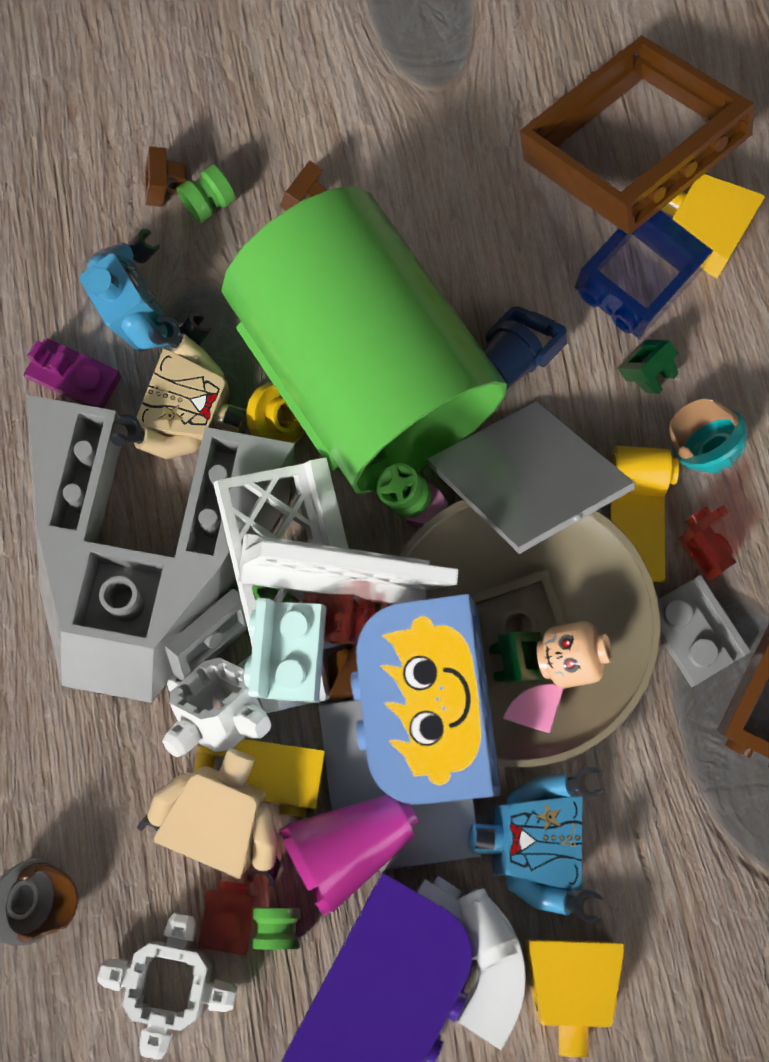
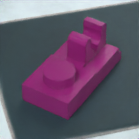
[23,338,122,408]

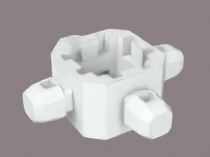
[162,655,271,757]
[98,912,238,1060]

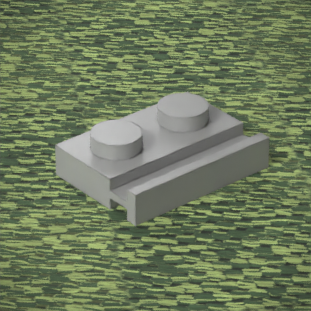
[658,575,751,688]

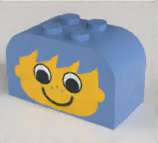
[351,594,502,804]

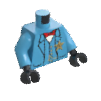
[79,229,211,352]
[469,767,605,923]

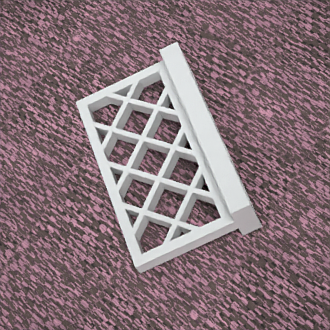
[213,457,366,649]
[238,534,458,604]

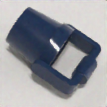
[483,306,568,389]

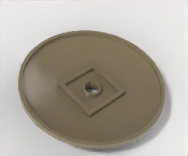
[380,500,660,767]

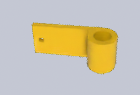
[610,445,679,582]

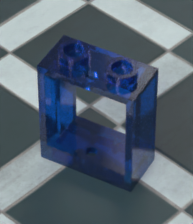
[574,210,713,340]

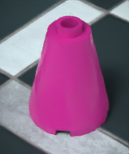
[278,794,419,916]

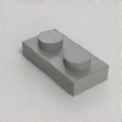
[165,589,248,680]

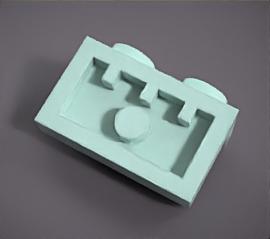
[244,598,327,703]

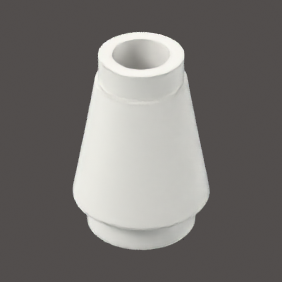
[458,888,518,970]

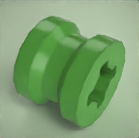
[377,463,432,518]
[252,907,301,950]

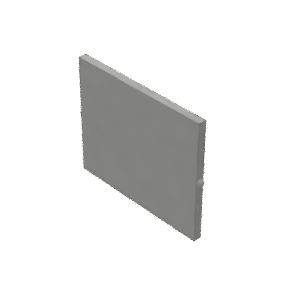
[427,401,635,554]
[319,700,482,871]

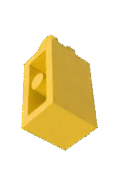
[193,739,326,818]

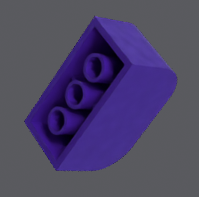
[281,873,472,1062]

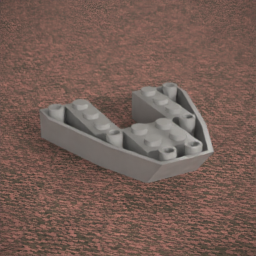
[27,395,297,703]

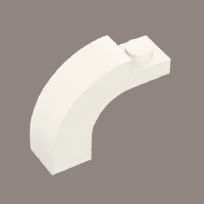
[416,876,525,1050]

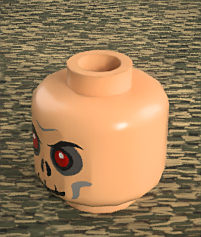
[537,620,612,688]

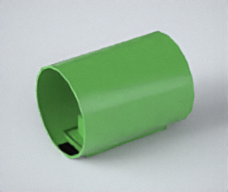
[221,186,507,494]

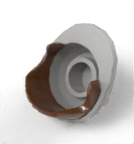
[0,858,78,945]

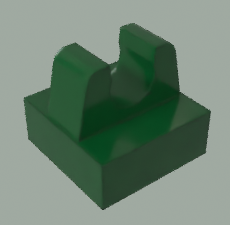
[617,340,679,394]
[489,632,546,683]

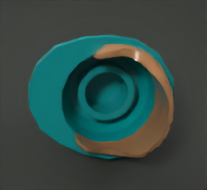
[669,398,748,474]

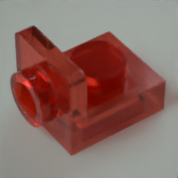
[678,505,737,582]
[302,593,376,646]
[198,880,257,956]

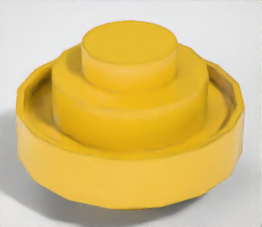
[246,382,305,443]

